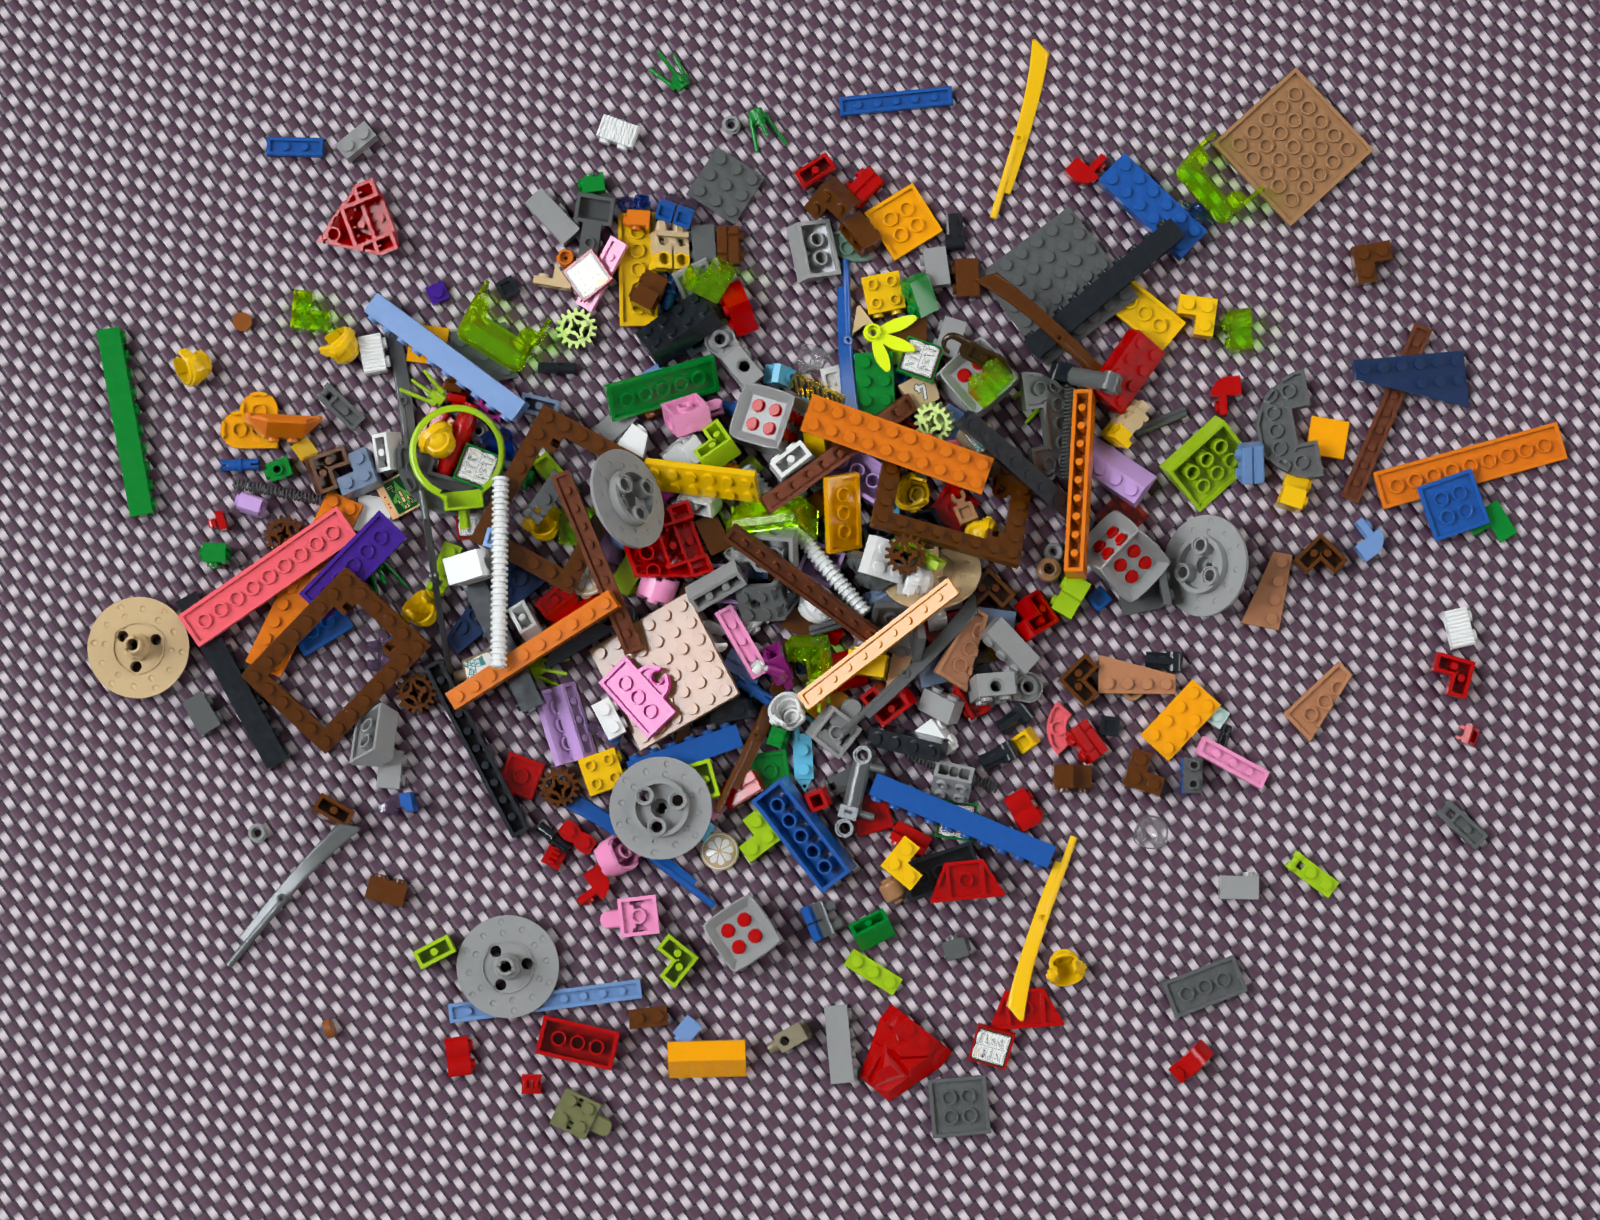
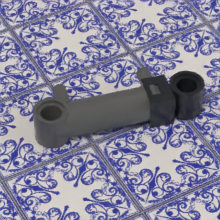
[1047,361,1123,396]
[835,745,887,838]

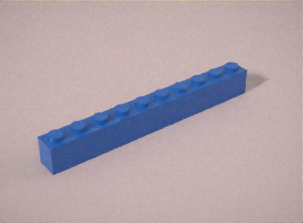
[868,773,1056,870]

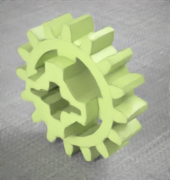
[556,308,597,350]
[914,400,955,440]

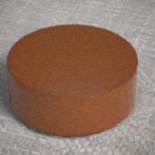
[233,312,253,332]
[322,1018,337,1039]

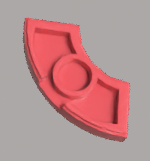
[1047,701,1072,755]

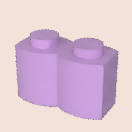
[234,491,268,519]

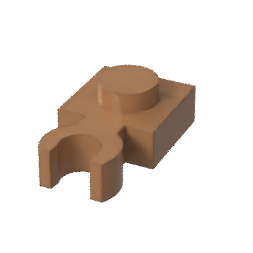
[951,490,978,527]

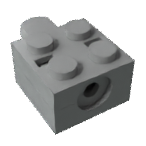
[805,698,863,759]

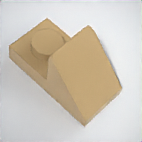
[533,264,572,292]
[852,305,876,336]

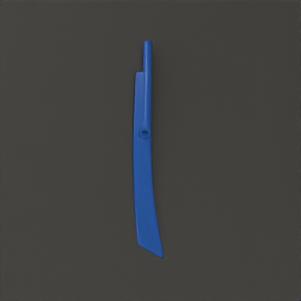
[837,259,859,410]
[555,793,717,909]

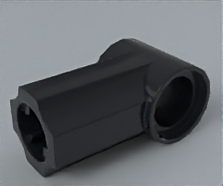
[945,213,965,252]
[1145,651,1184,672]
[995,702,1036,736]
[978,739,1019,771]

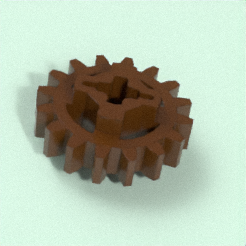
[263,515,303,551]
[884,533,927,576]
[395,672,437,714]
[538,766,580,808]

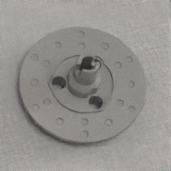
[590,449,664,549]
[1165,515,1249,617]
[609,757,712,860]
[456,915,559,1018]

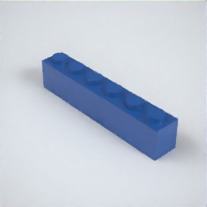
[626,722,743,768]

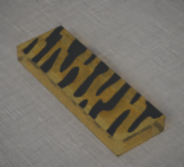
[790,372,846,405]

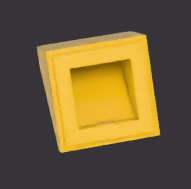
[291,437,318,463]
[1011,726,1041,755]

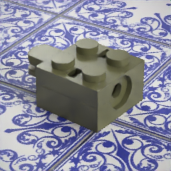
[549,1087,612,1140]

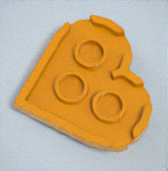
[220,391,279,449]

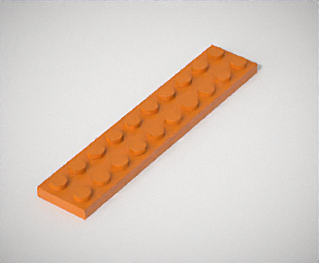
[800,394,994,495]
[1372,422,1568,510]
[245,491,364,678]

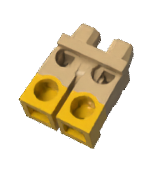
[649,220,690,273]
[1100,399,1151,449]

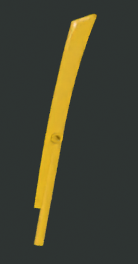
[989,39,1050,220]
[1007,836,1078,1022]

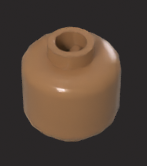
[1036,557,1061,583]
[879,876,906,905]

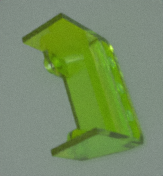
[1176,131,1266,224]
[457,280,551,372]
[726,496,819,540]

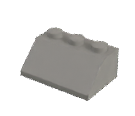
[786,219,841,284]
[349,702,399,767]

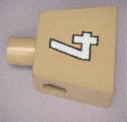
[896,378,940,414]

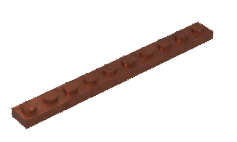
[1340,322,1432,504]
[759,393,917,514]
[551,469,644,655]
[723,523,881,643]

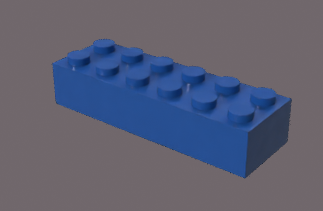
[1097,153,1207,262]
[751,775,857,893]

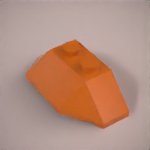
[244,412,323,444]

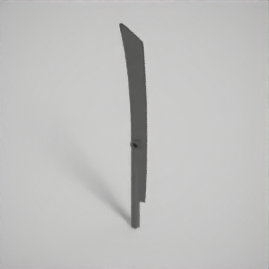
[381,324,417,448]
[418,490,454,678]
[840,594,978,736]
[226,823,360,968]

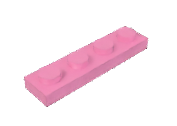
[575,236,629,312]
[714,604,765,681]
[1194,736,1270,789]

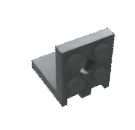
[846,535,910,591]
[1118,570,1174,616]
[735,578,801,622]
[870,601,926,662]

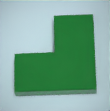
[1470,500,1517,543]

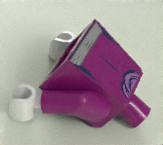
[751,641,794,690]

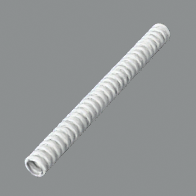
[743,464,871,617]
[490,476,509,669]

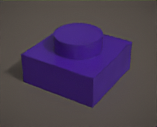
[425,280,451,306]

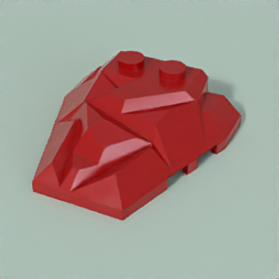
[623,499,714,578]
[859,1004,952,1101]

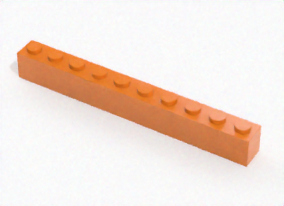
[1064,389,1096,579]
[445,590,621,710]

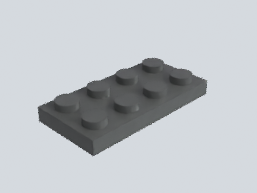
[1161,955,1248,1019]

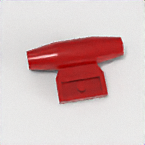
[417,401,480,477]
[534,586,600,628]

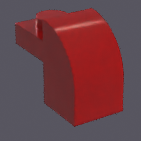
[1063,153,1107,187]
[1209,375,1242,417]
[802,785,833,813]
[577,864,610,906]
[1168,1039,1214,1084]

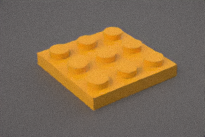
[864,183,943,262]

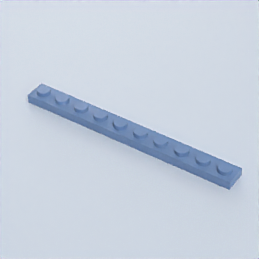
[448,979,642,1023]

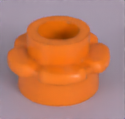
[556,249,575,268]

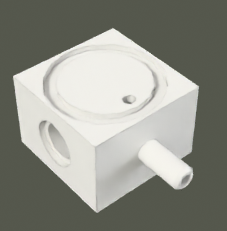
[443,549,493,585]

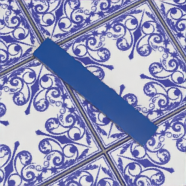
[838,86,953,117]

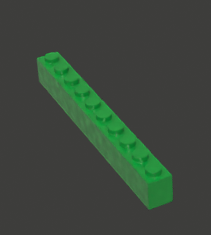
[96,326,158,519]

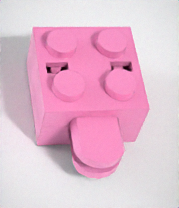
[661,393,724,438]
[600,895,660,938]

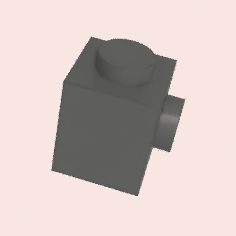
[941,934,971,962]

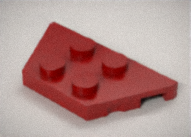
[930,859,1005,903]
[990,988,1064,1030]

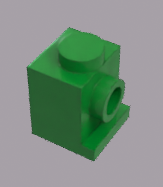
[577,172,606,195]
[264,456,295,484]
[766,725,791,750]

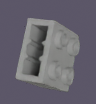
[930,761,975,804]

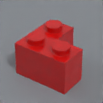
[717,280,759,337]
[1013,589,1060,643]
[1430,652,1476,701]
[860,681,918,727]

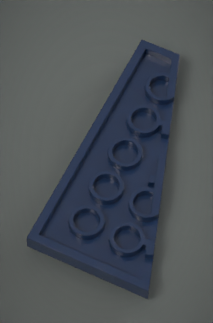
[1351,350,1469,408]
[447,537,547,655]

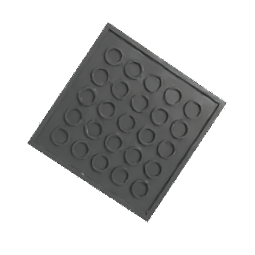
[979,206,1138,366]

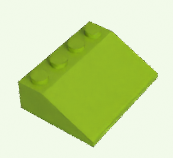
[1159,415,1242,512]

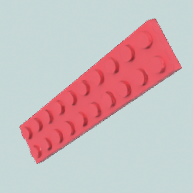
[178,506,356,648]

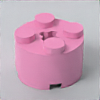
[635,578,680,606]
[594,834,641,876]

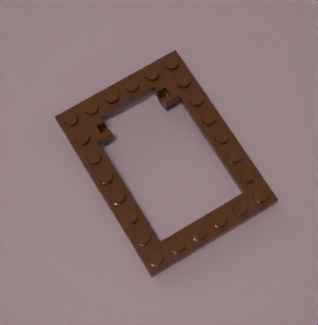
[470,404,645,595]
[870,460,1031,569]
[241,565,431,754]

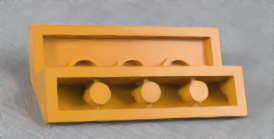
[667,1039,746,1078]

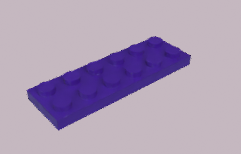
[299,510,408,621]

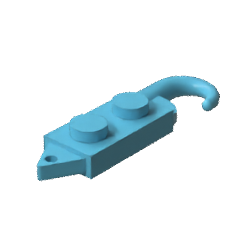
[792,714,814,792]

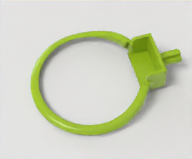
[409,405,505,529]

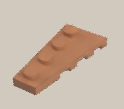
[1240,552,1292,631]
[933,609,989,692]
[1098,655,1176,695]
[1283,661,1352,742]

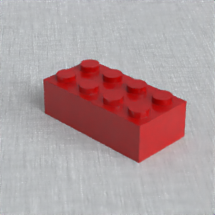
[1086,329,1166,414]
[535,1015,621,1070]

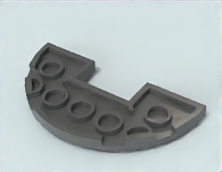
[1256,369,1325,479]
[1018,372,1073,480]
[397,443,506,516]

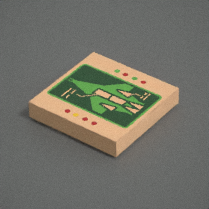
[376,474,420,521]

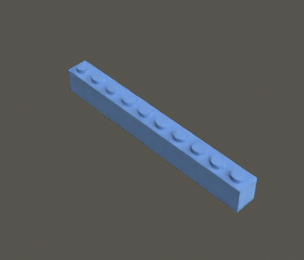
[364,293,529,423]

